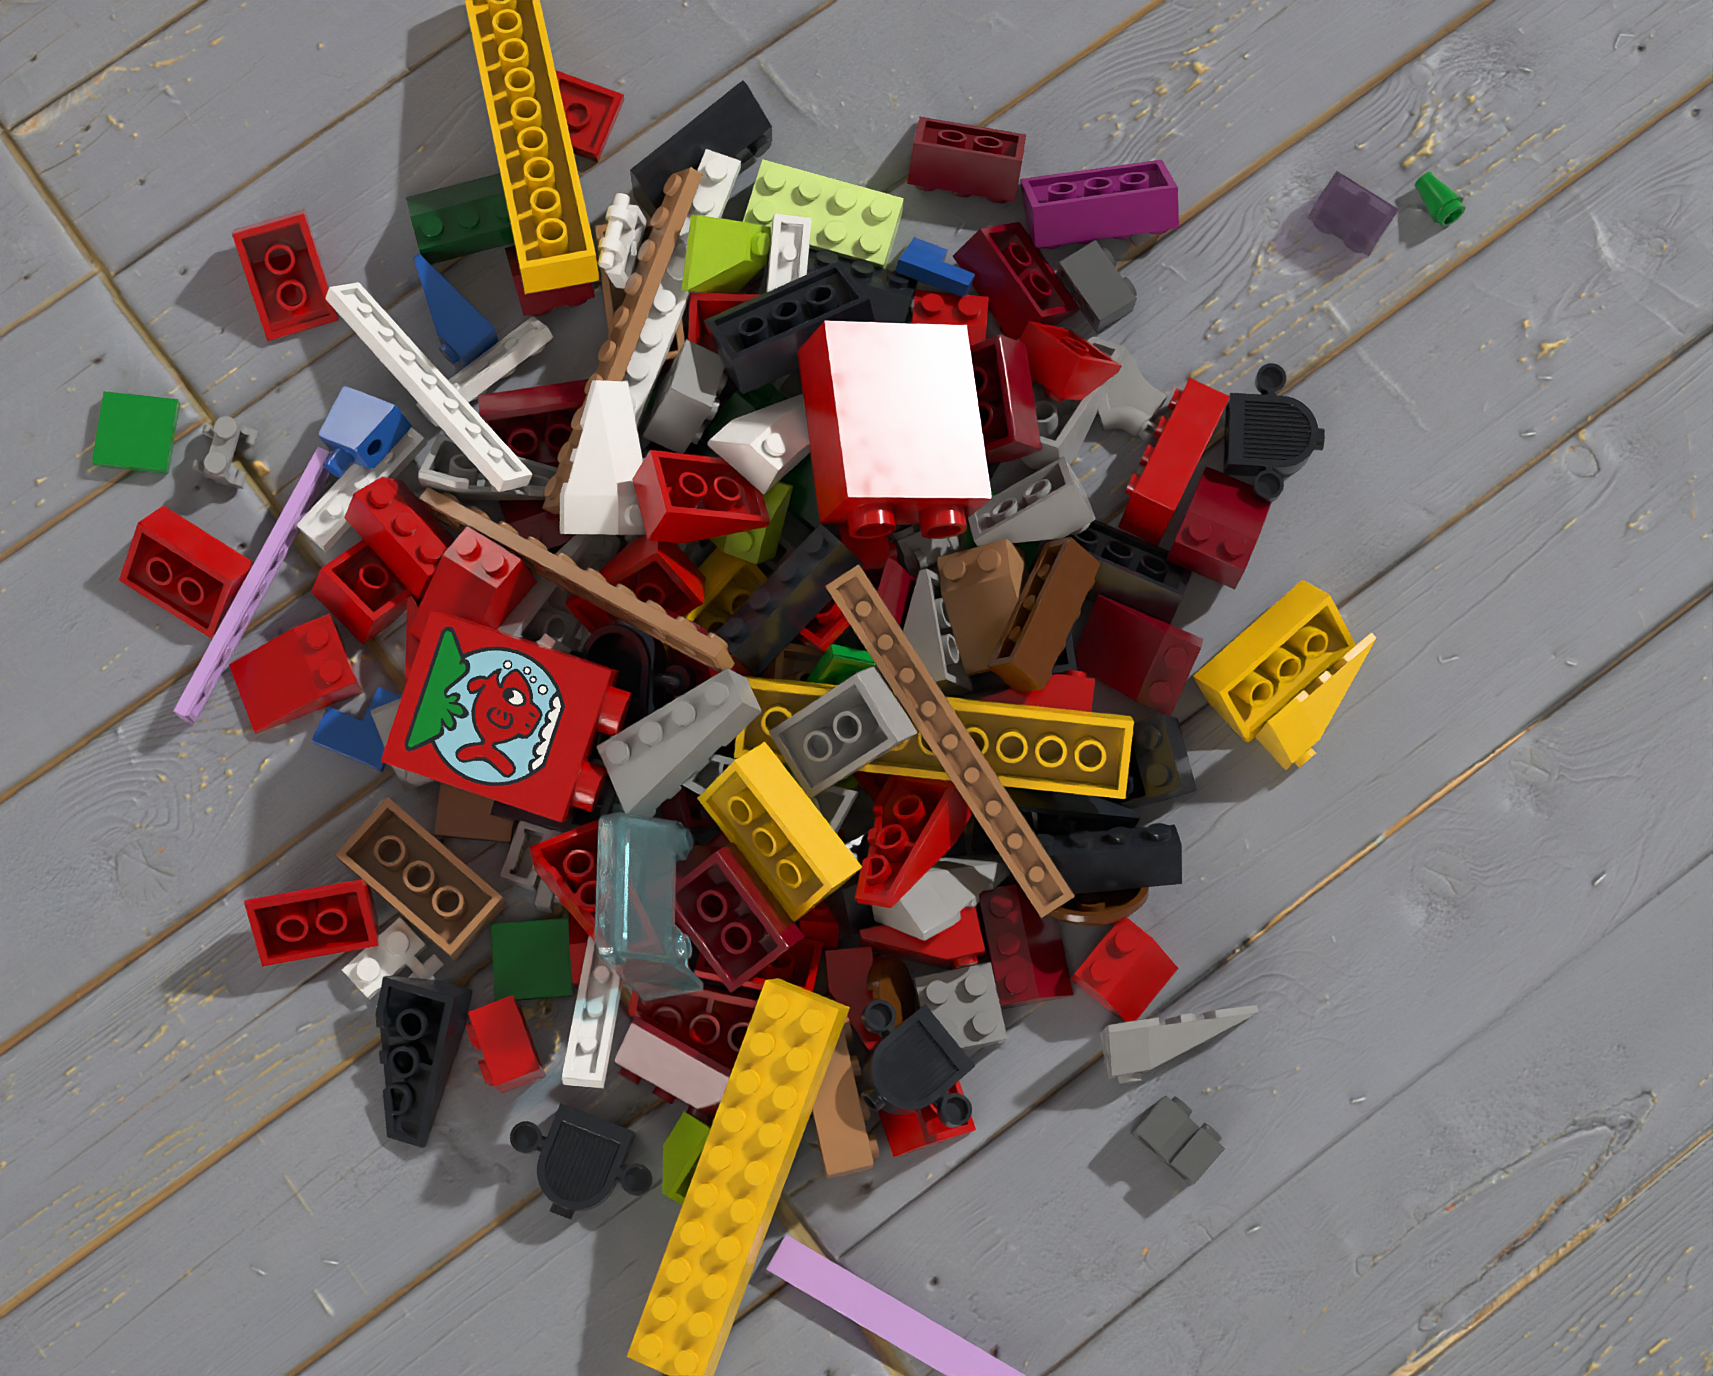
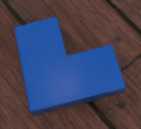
[895,237,975,297]
[311,687,402,772]

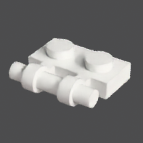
[597,193,647,289]
[342,917,444,1008]

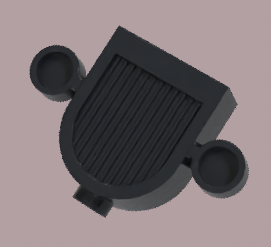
[1223,363,1325,503]
[569,617,697,722]
[861,999,975,1127]
[510,1103,653,1220]

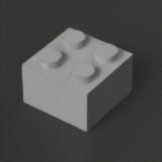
[642,339,728,454]
[913,962,1008,1051]

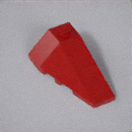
[628,975,761,1070]

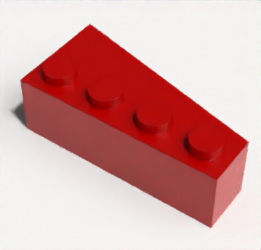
[1118,378,1230,546]
[528,818,664,981]

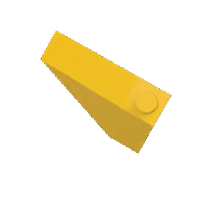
[1255,632,1376,770]

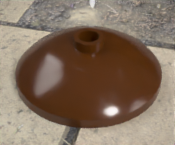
[1048,887,1149,926]

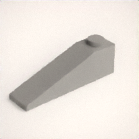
[1020,336,1126,470]
[872,853,1012,940]

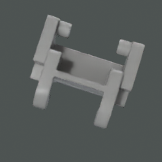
[192,416,259,489]
[892,525,962,571]

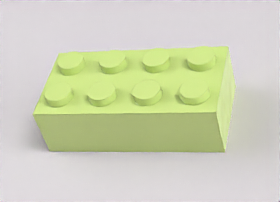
[743,159,904,269]

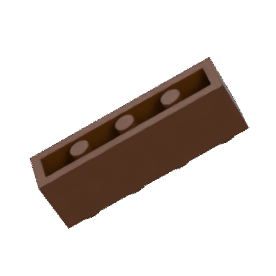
[987,537,1101,693]

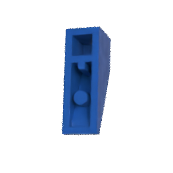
[413,253,499,368]

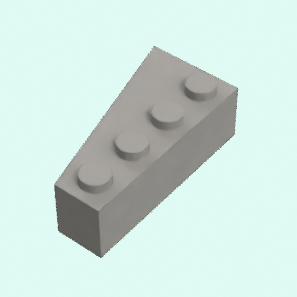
[596,668,762,822]

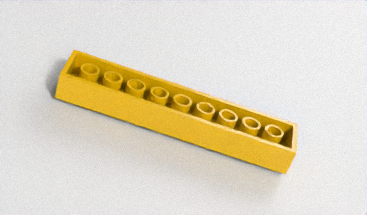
[464,0,599,294]
[734,676,1134,799]
[626,978,850,1376]

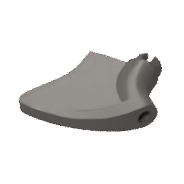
[1098,350,1167,442]

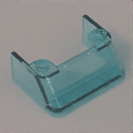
[595,812,703,1001]

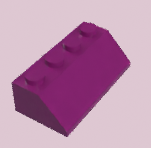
[1020,160,1179,249]

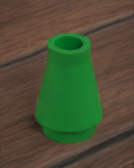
[1414,172,1466,227]

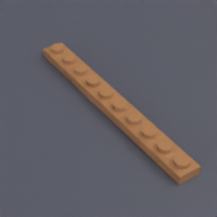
[542,167,703,515]
[419,487,735,673]
[825,564,1075,918]

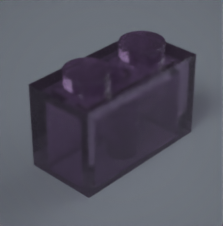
[1308,171,1399,257]

